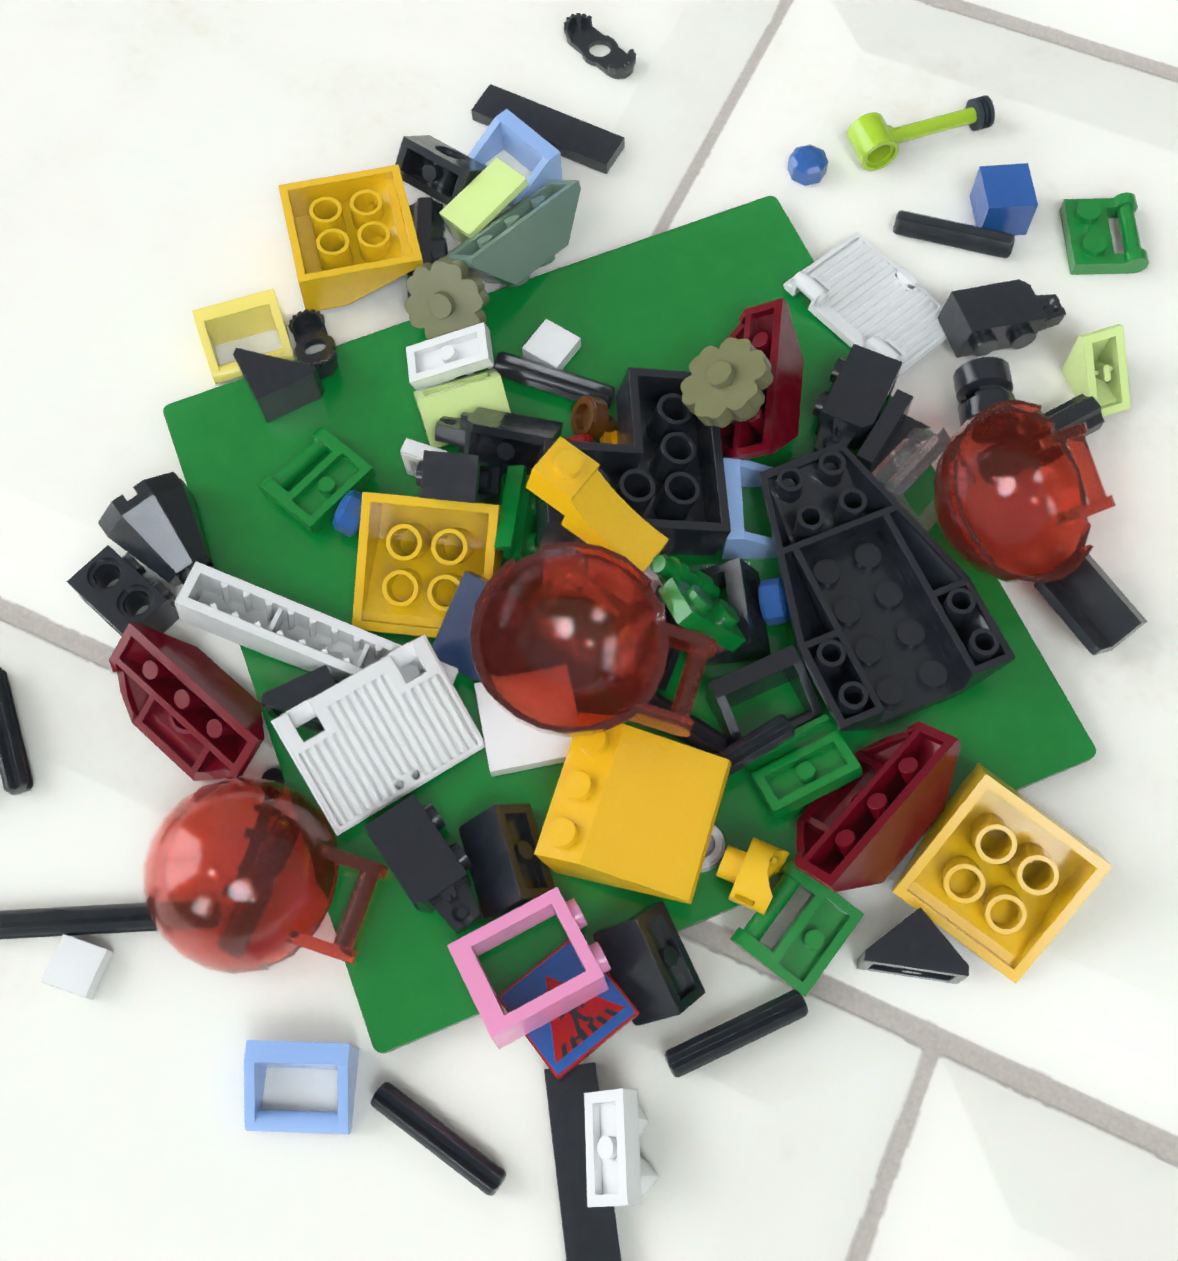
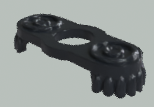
[564,12,636,79]
[288,309,338,379]

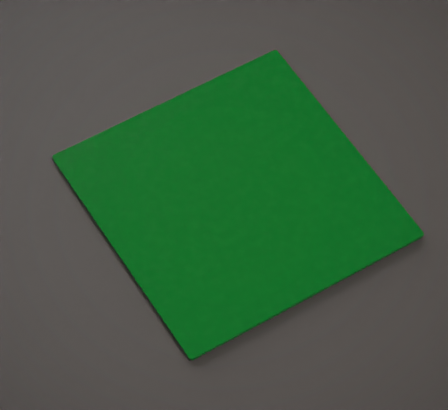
[163,196,1096,1054]

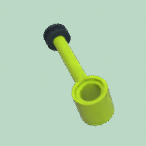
[847,95,995,171]

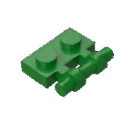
[650,555,746,652]

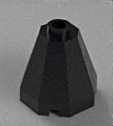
[98,472,212,587]

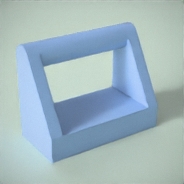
[468,109,562,207]
[721,458,776,559]
[244,1040,359,1135]

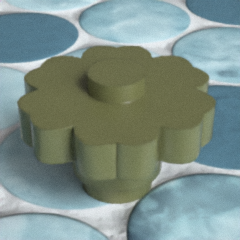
[404,256,489,340]
[681,337,773,428]

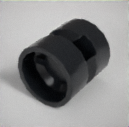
[953,357,1019,439]

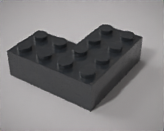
[534,367,731,556]

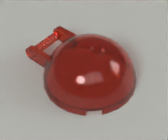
[933,399,1116,584]
[470,542,717,737]
[143,777,388,974]

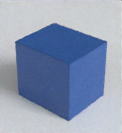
[969,163,1038,235]

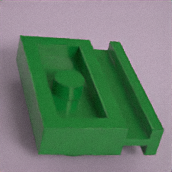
[494,465,545,577]
[745,713,863,820]

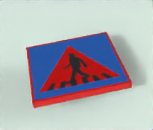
[497,940,640,1080]

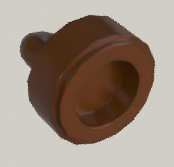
[571,395,617,440]

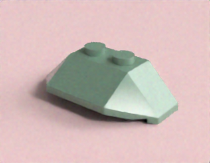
[446,180,581,287]

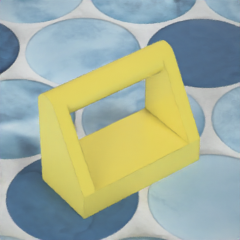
[192,289,296,384]

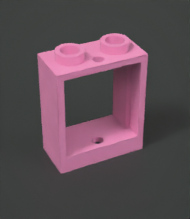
[447,887,611,1049]

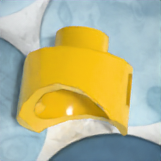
[716,837,789,915]

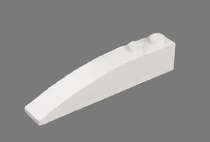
[175,561,458,684]

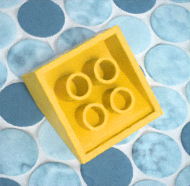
[278,164,423,312]
[352,492,503,638]
[534,716,732,904]
[892,763,1113,984]

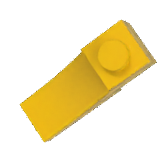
[526,436,669,581]

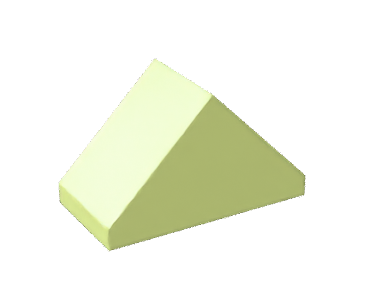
[1061,324,1131,417]

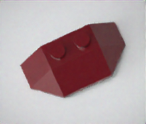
[720,298,804,460]
[109,622,265,781]
[794,721,961,892]

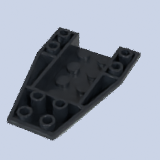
[759,442,1015,732]

